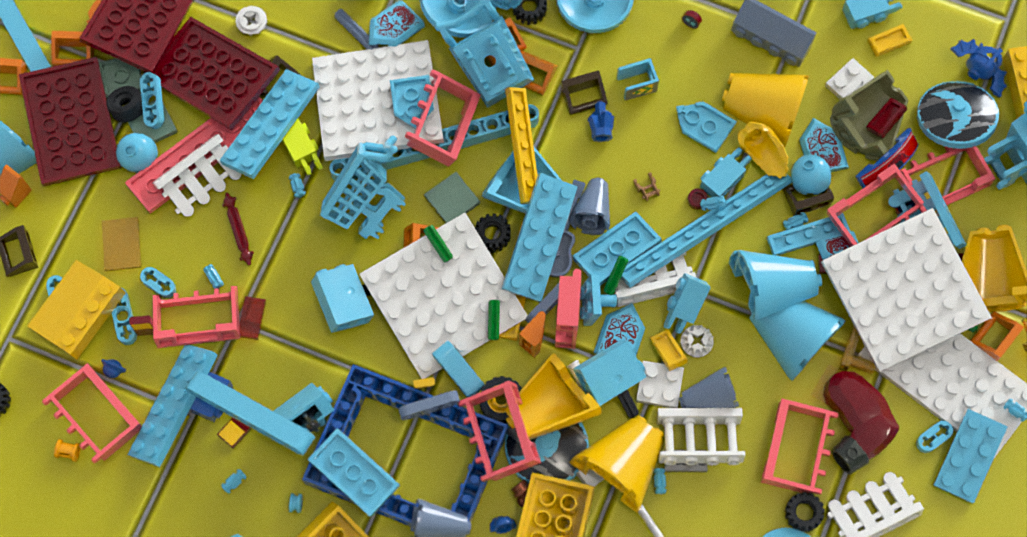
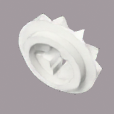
[236,6,267,36]
[681,325,713,357]

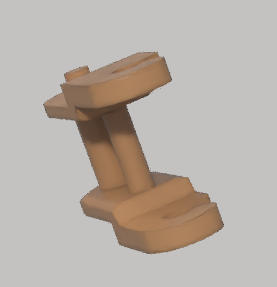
[633,172,660,201]

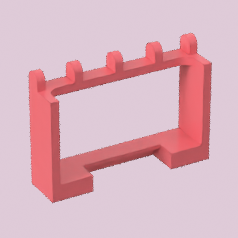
[405,70,481,167]
[900,146,996,211]
[827,163,927,247]
[555,269,581,349]
[153,286,240,348]
[42,363,142,463]
[458,381,541,482]
[761,399,838,495]

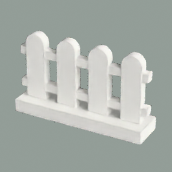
[152,134,241,216]
[615,252,697,307]
[827,472,924,537]

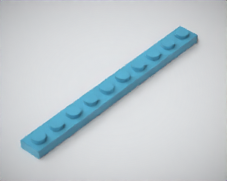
[621,174,792,288]

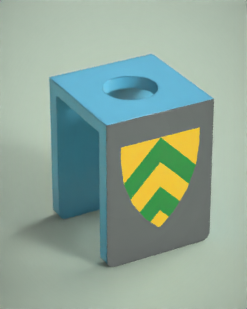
[616,58,659,101]

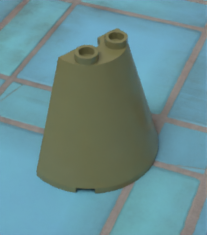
[830,70,909,161]

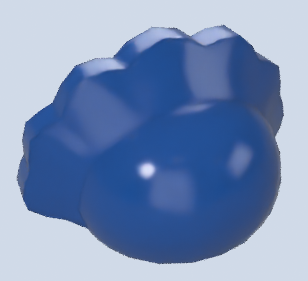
[101,359,126,378]
[490,516,517,534]

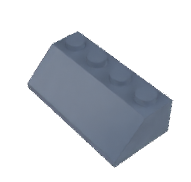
[731,0,817,67]

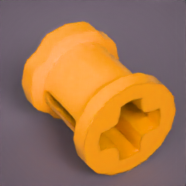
[54,439,81,462]

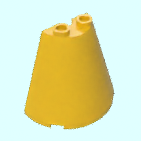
[721,73,809,148]
[962,225,1027,312]
[504,353,602,440]
[569,415,664,513]

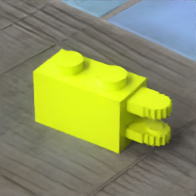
[282,118,323,175]

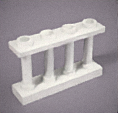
[657,408,745,465]

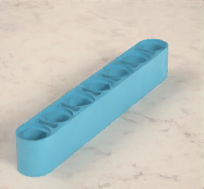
[185,371,315,456]

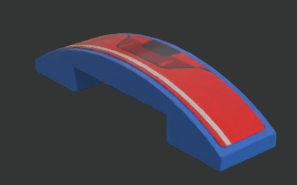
[855,128,919,189]

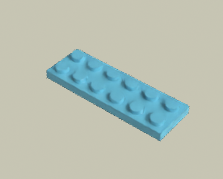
[220,69,320,179]
[502,173,577,302]
[128,345,218,467]

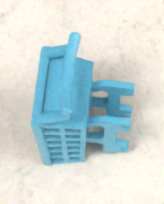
[435,0,534,108]
[984,101,1027,190]
[320,136,406,239]

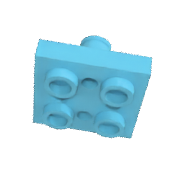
[580,274,617,326]

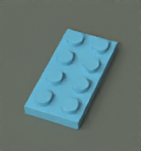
[573,212,662,286]
[933,409,1008,504]
[308,428,400,518]

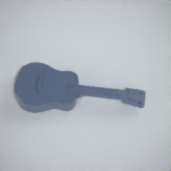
[550,180,586,278]

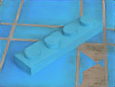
[766,213,850,256]

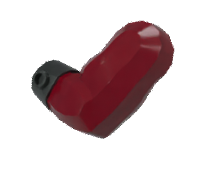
[823,371,899,474]

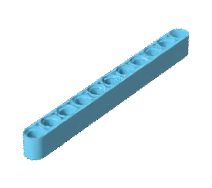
[329,104,539,181]

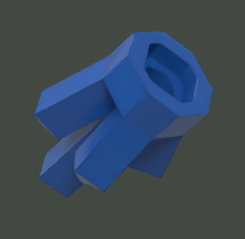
[588,101,615,142]

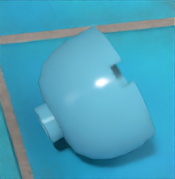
[116,133,158,173]
[791,154,831,195]

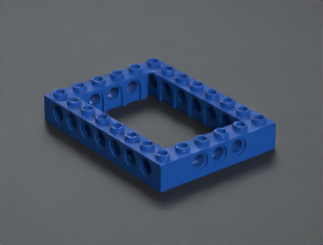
[302,364,508,527]

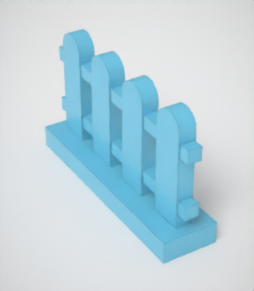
[888,171,967,249]

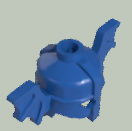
[950,39,1007,98]

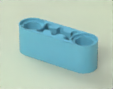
[432,340,485,398]

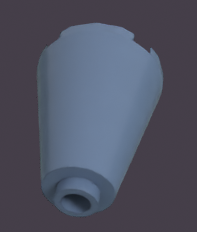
[570,178,610,235]
[679,367,739,408]
[410,499,471,537]

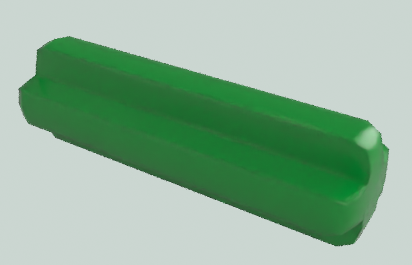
[424,225,453,263]
[604,256,628,295]
[488,300,500,340]

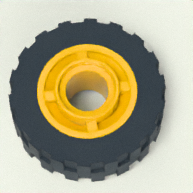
[479,376,522,424]

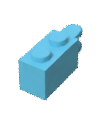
[842,0,902,29]
[700,147,752,198]
[664,273,711,334]

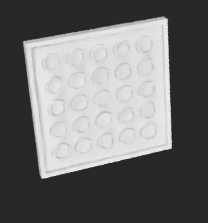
[312,40,444,161]
[821,208,992,372]
[359,213,528,379]

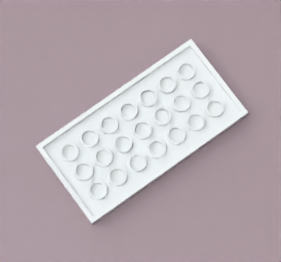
[857,334,1027,458]

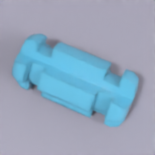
[289,173,306,198]
[700,195,726,211]
[783,212,808,230]
[203,264,224,289]
[1004,398,1027,422]
[654,468,667,494]
[221,469,246,493]

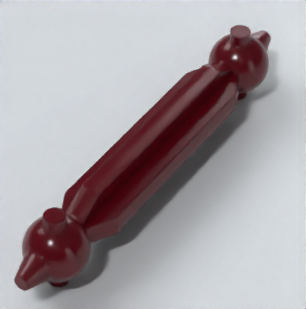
[222,193,254,266]

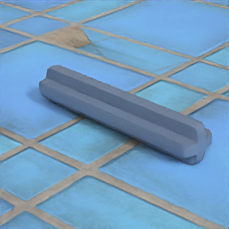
[334,9,379,50]

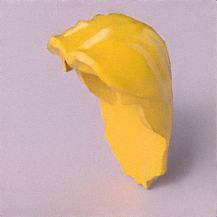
[737,122,789,179]

